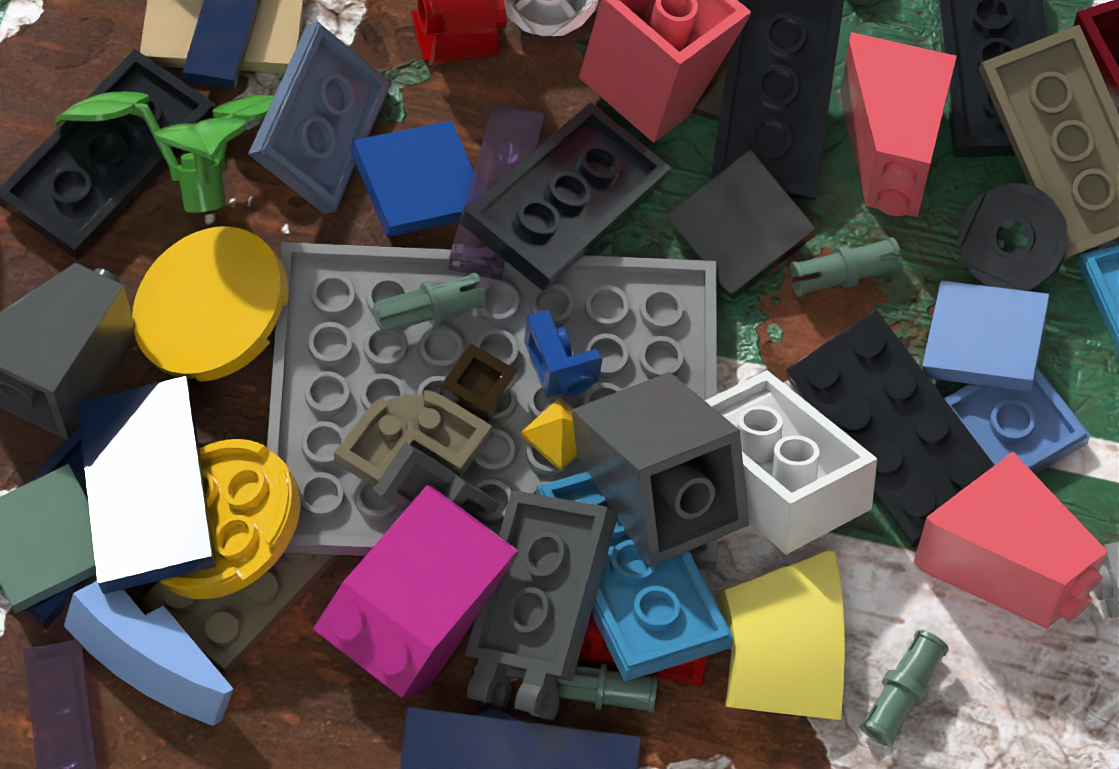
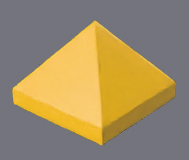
[521,397,577,472]

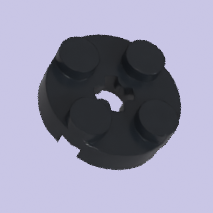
[958,183,1069,291]

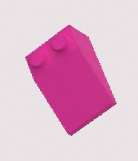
[313,485,520,698]

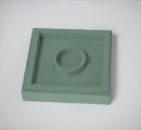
[0,464,97,614]

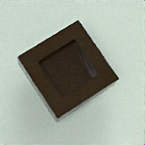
[440,344,518,423]

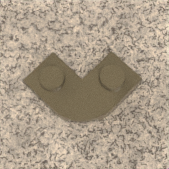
[334,390,492,487]

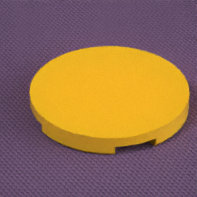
[132,227,289,382]
[160,439,301,599]

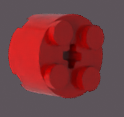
[411,0,507,65]

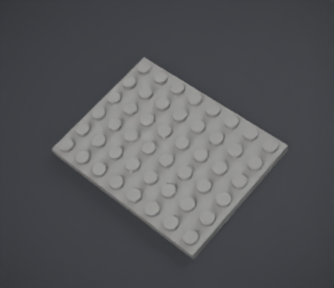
[267,242,718,570]

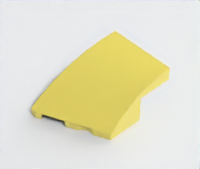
[718,551,845,721]

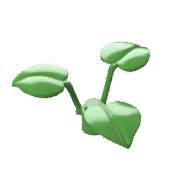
[55,91,274,213]

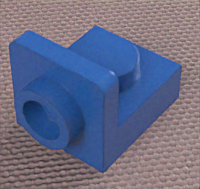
[524,310,602,398]

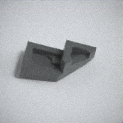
[373,442,500,514]

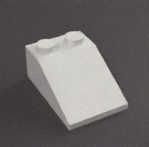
[705,370,877,555]

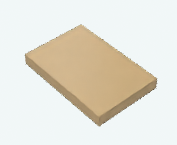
[140,0,305,73]

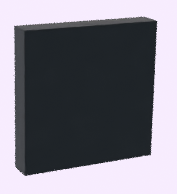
[666,150,818,300]

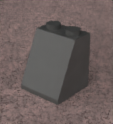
[0,263,136,440]
[571,372,749,566]

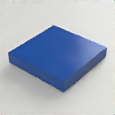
[351,121,483,237]

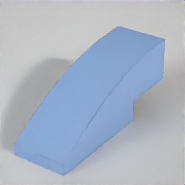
[64,581,234,726]

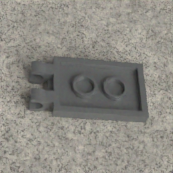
[465,490,619,721]

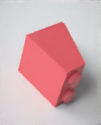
[579,0,751,143]
[839,32,956,218]
[913,452,1108,629]

